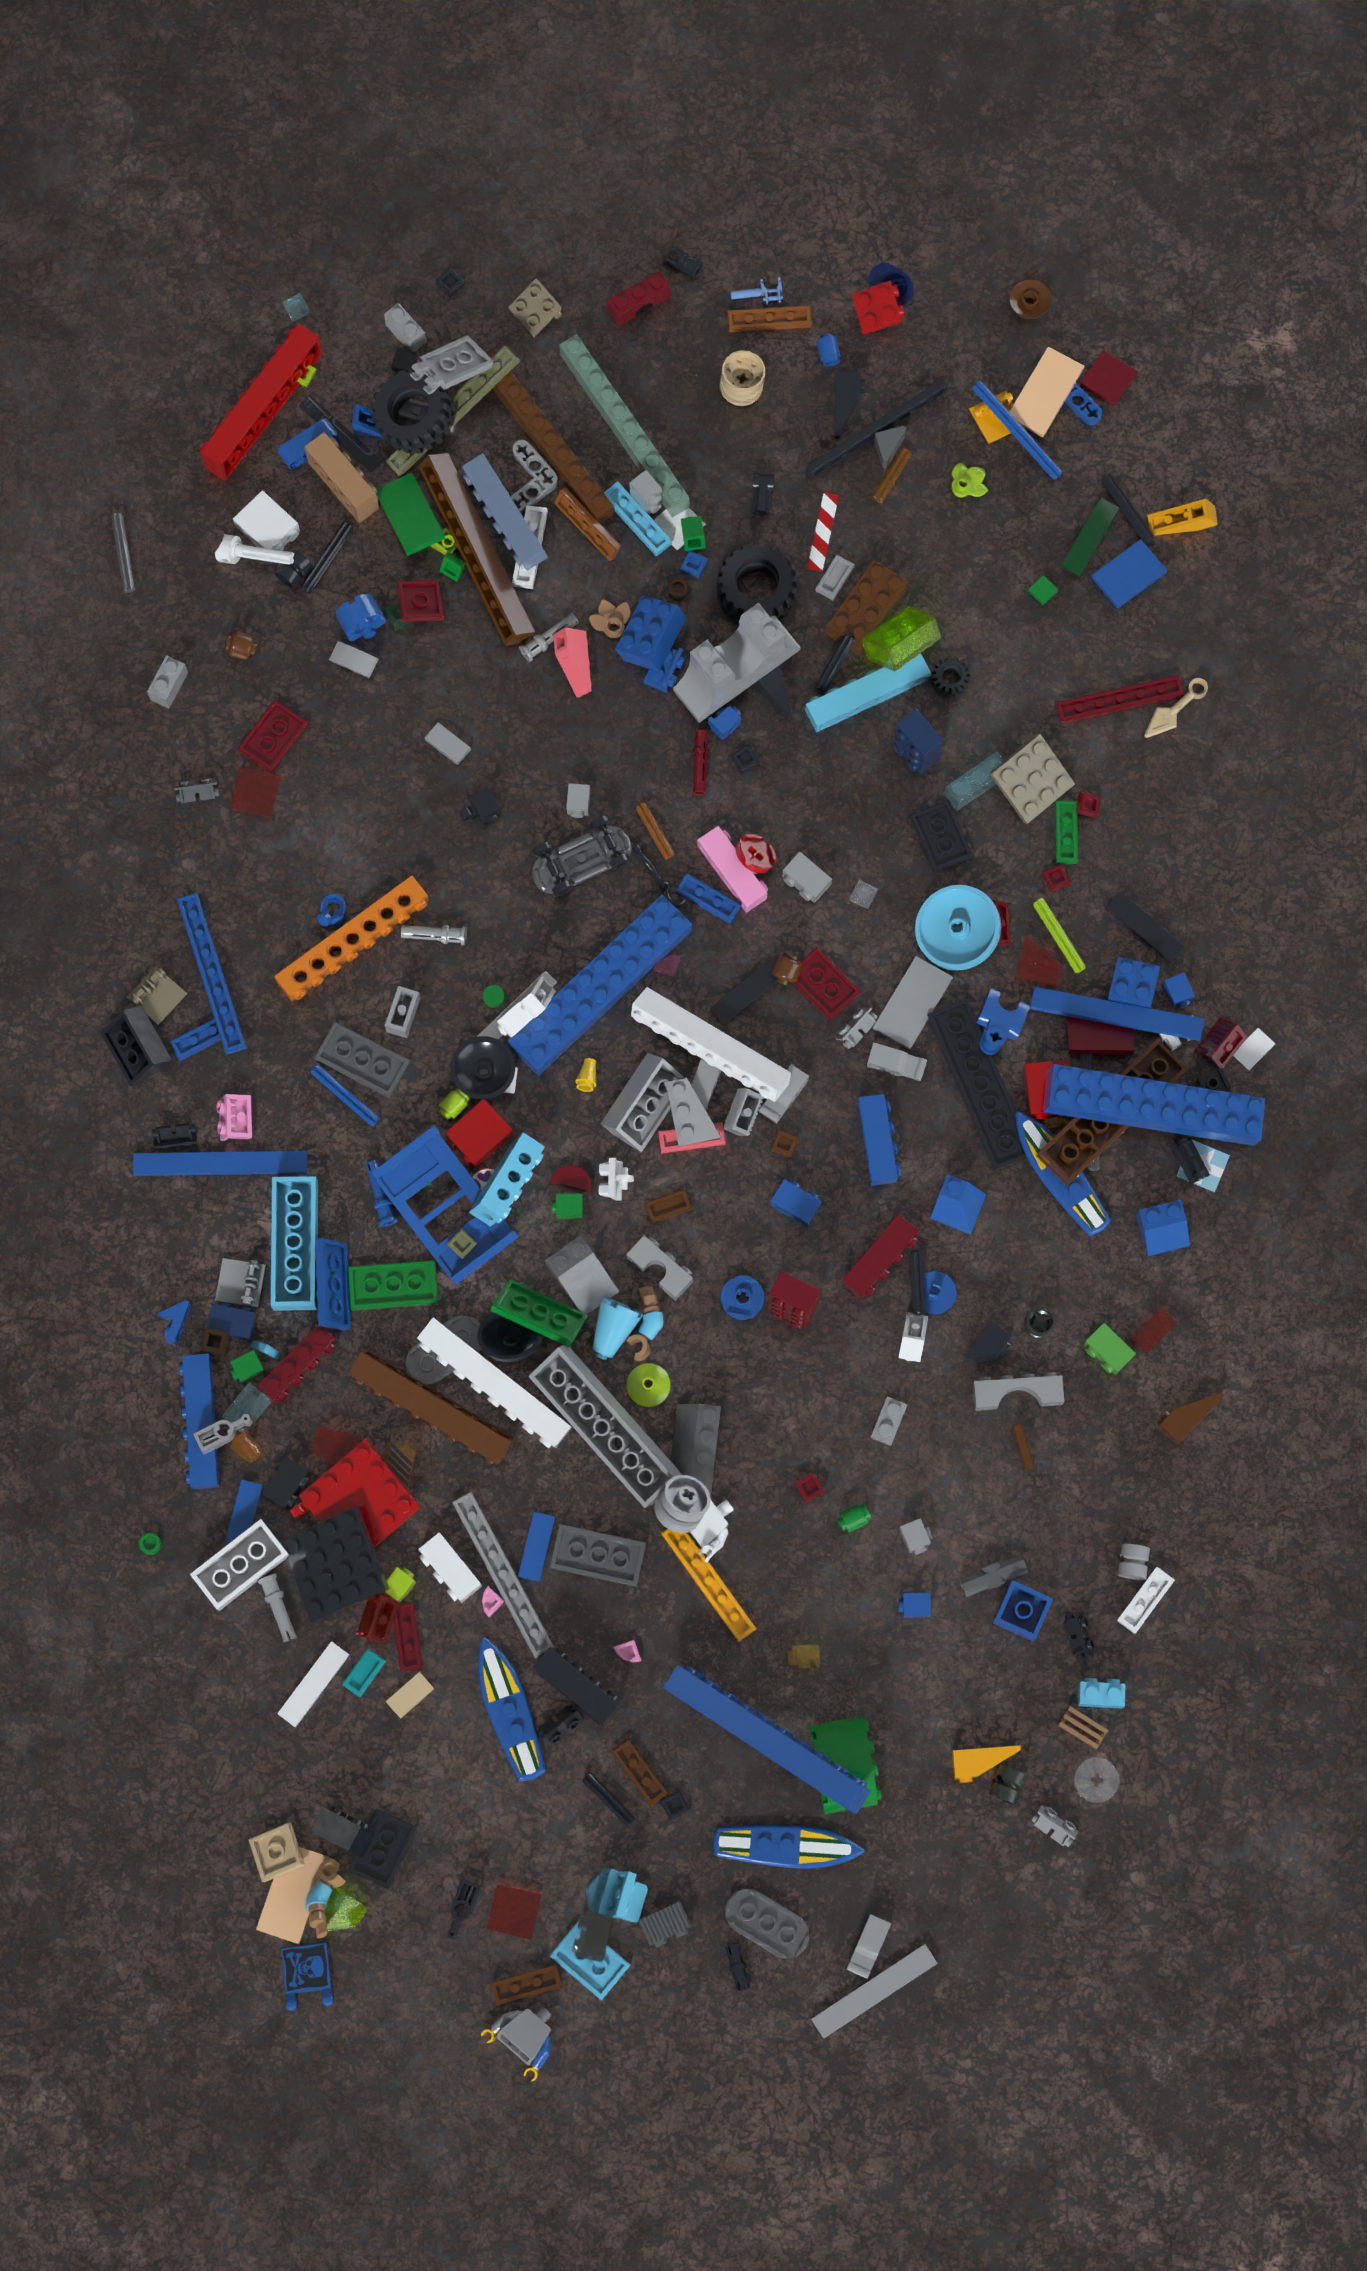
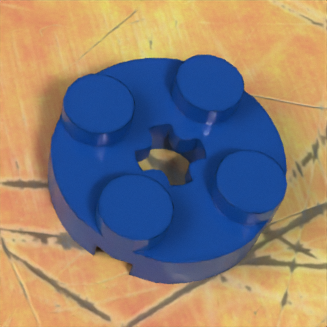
[721,1275,764,1320]

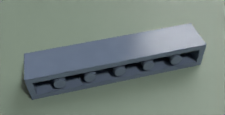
[462,453,548,571]

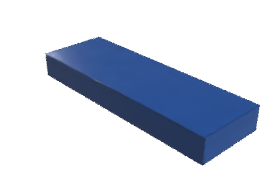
[675,873,741,924]
[169,1018,221,1061]
[225,1480,264,1545]
[518,1512,555,1582]

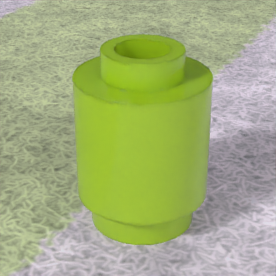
[438,1088,470,1120]

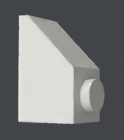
[899,1312,928,1362]

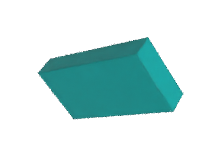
[342,1648,387,1698]

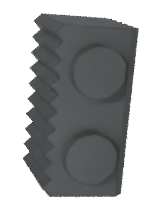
[639,1901,691,1948]

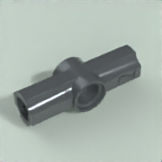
[959,1555,1028,1598]

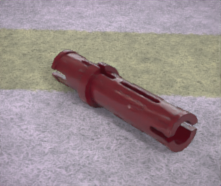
[693,730,709,795]

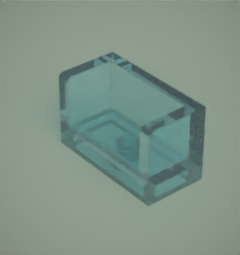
[221,1382,272,1436]

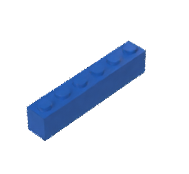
[179,1353,220,1490]

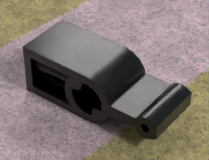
[447,1879,482,1940]

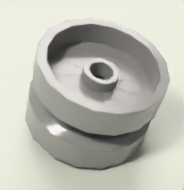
[654,1475,711,1533]

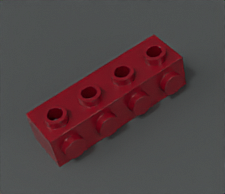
[842,1214,919,1300]
[258,1324,337,1405]

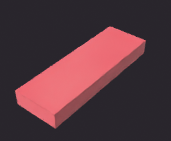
[658,1122,726,1154]

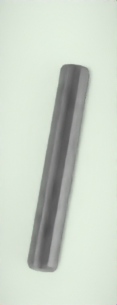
[111,513,135,593]

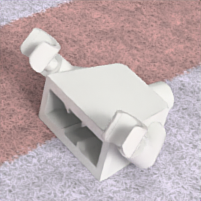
[689,1500,734,1562]

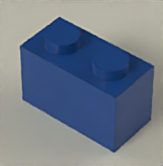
[770,1179,821,1227]

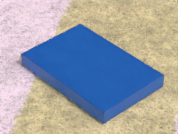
[1091,539,1167,609]

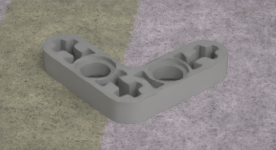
[511,440,558,514]

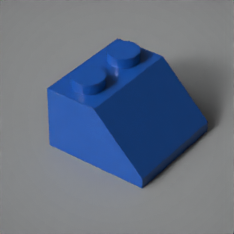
[1136,1200,1190,1256]

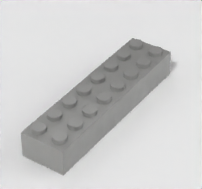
[529,1345,683,1508]

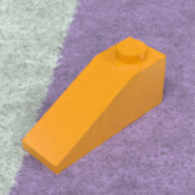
[1147,499,1218,535]
[952,1746,1021,1783]

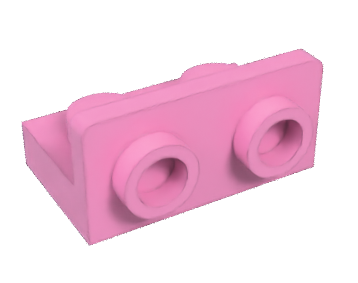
[217,1094,252,1141]

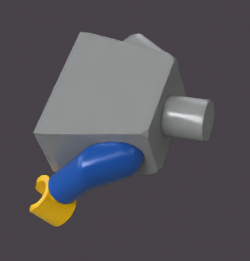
[481,2007,551,2081]

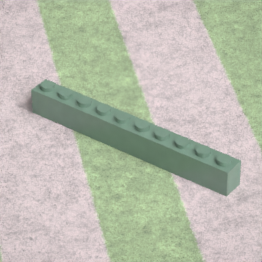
[559,334,690,518]

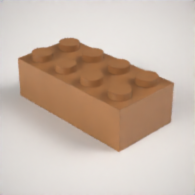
[304,432,379,524]

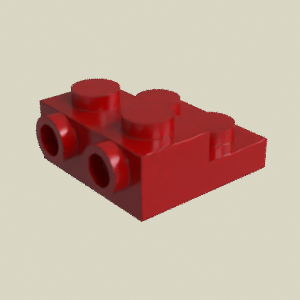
[852,281,905,335]

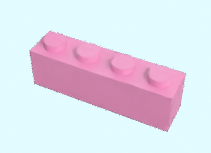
[697,826,768,913]

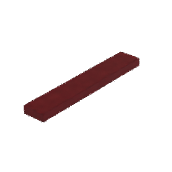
[1055,675,1184,724]

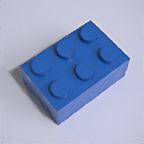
[615,595,686,672]

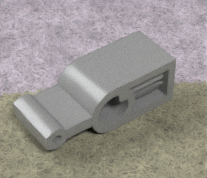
[867,1043,927,1081]
[759,1064,809,1124]
[193,1414,253,1455]
[846,1914,891,1979]

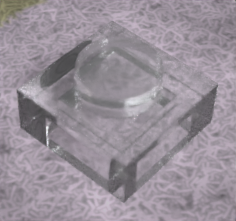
[849,880,878,909]

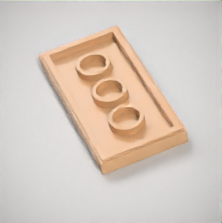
[1010,347,1084,437]
[256,1847,329,1944]

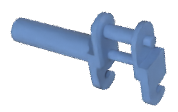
[730,277,783,304]

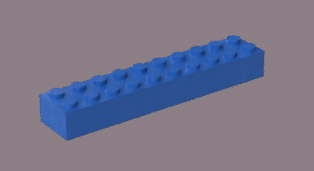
[508,895,692,1076]
[1043,1064,1265,1146]
[663,1665,871,1814]

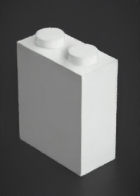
[233,490,300,551]

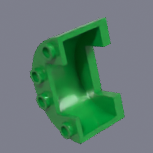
[809,1716,882,1814]

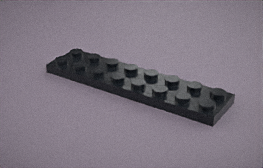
[927,998,1028,1172]

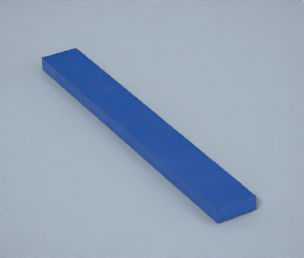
[177,892,247,1055]
[1030,987,1205,1041]
[133,1151,308,1176]

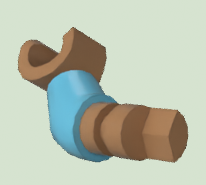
[626,1286,664,1361]
[305,1858,346,1938]

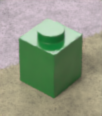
[681,516,706,551]
[552,1194,583,1220]
[229,1350,266,1385]

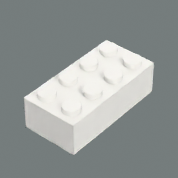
[190,1519,290,1611]

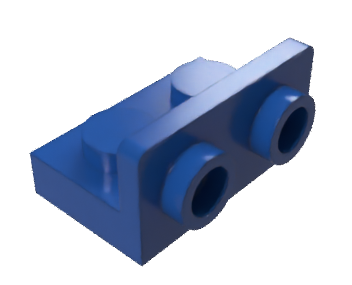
[644,648,686,693]

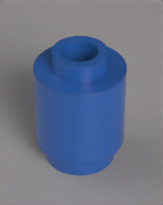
[817,333,841,366]

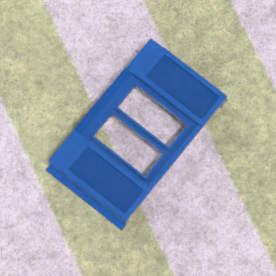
[372,1126,518,1284]

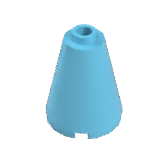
[592,1297,643,1360]

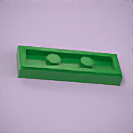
[1055,800,1078,864]

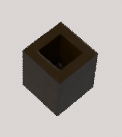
[201,1328,231,1358]

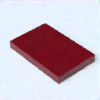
[237,699,309,774]
[792,947,862,1022]
[1067,1016,1134,1055]

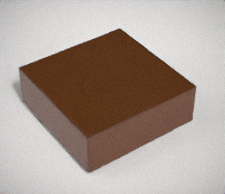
[771,1130,799,1158]

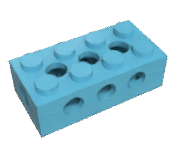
[469,1132,545,1227]

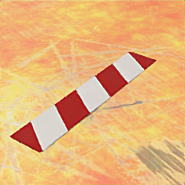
[807,492,839,572]

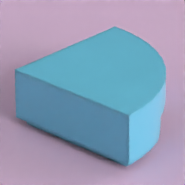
[250,1340,281,1360]

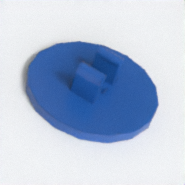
[924,1271,957,1315]

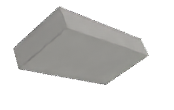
[816,555,855,601]
[425,723,471,765]

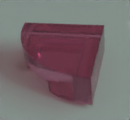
[654,955,681,978]

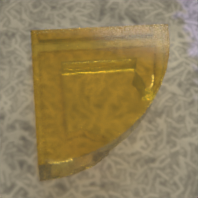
[1040,1117,1070,1130]

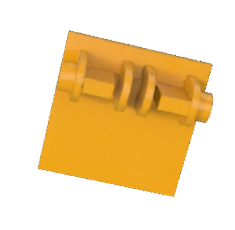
[969,391,1014,444]

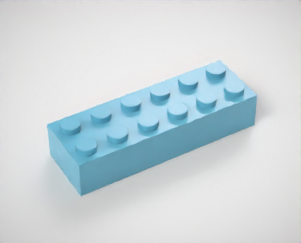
[271,1176,318,1311]

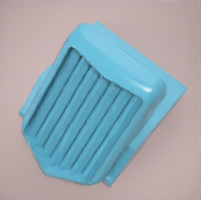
[586,1868,648,1922]

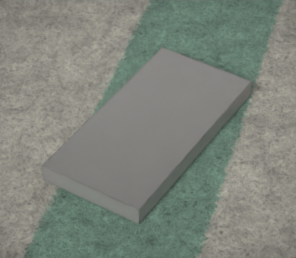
[873,956,953,1050]

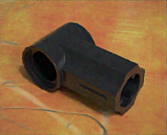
[752,473,775,516]

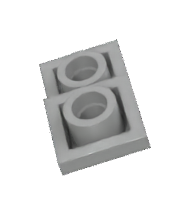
[329,641,378,678]

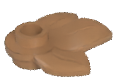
[589,600,630,638]

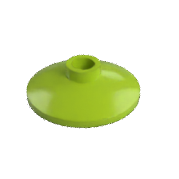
[627,1363,670,1407]

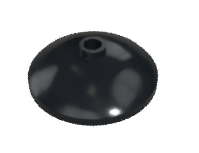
[450,1036,515,1100]
[477,1313,543,1362]

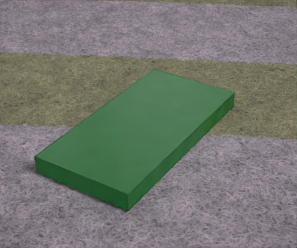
[376,473,445,556]
[348,1260,438,1311]
[491,1279,588,1347]

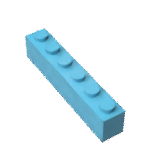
[805,651,931,733]

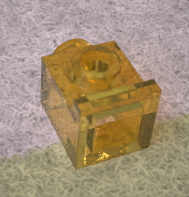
[788,1644,820,1669]

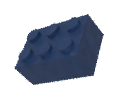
[893,709,944,776]

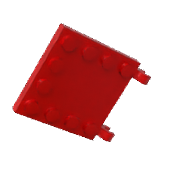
[290,1439,422,1548]

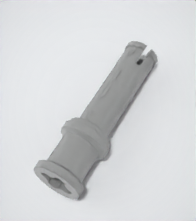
[519,613,579,662]
[401,925,467,946]
[258,1574,297,1642]

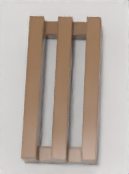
[1058,1706,1108,1750]

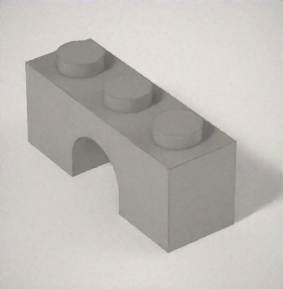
[626,1236,693,1301]

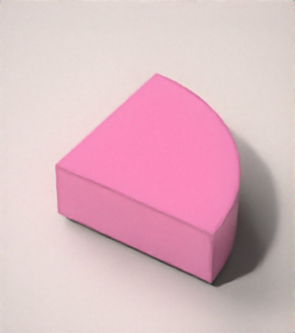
[482,1586,504,1618]
[613,1640,641,1662]

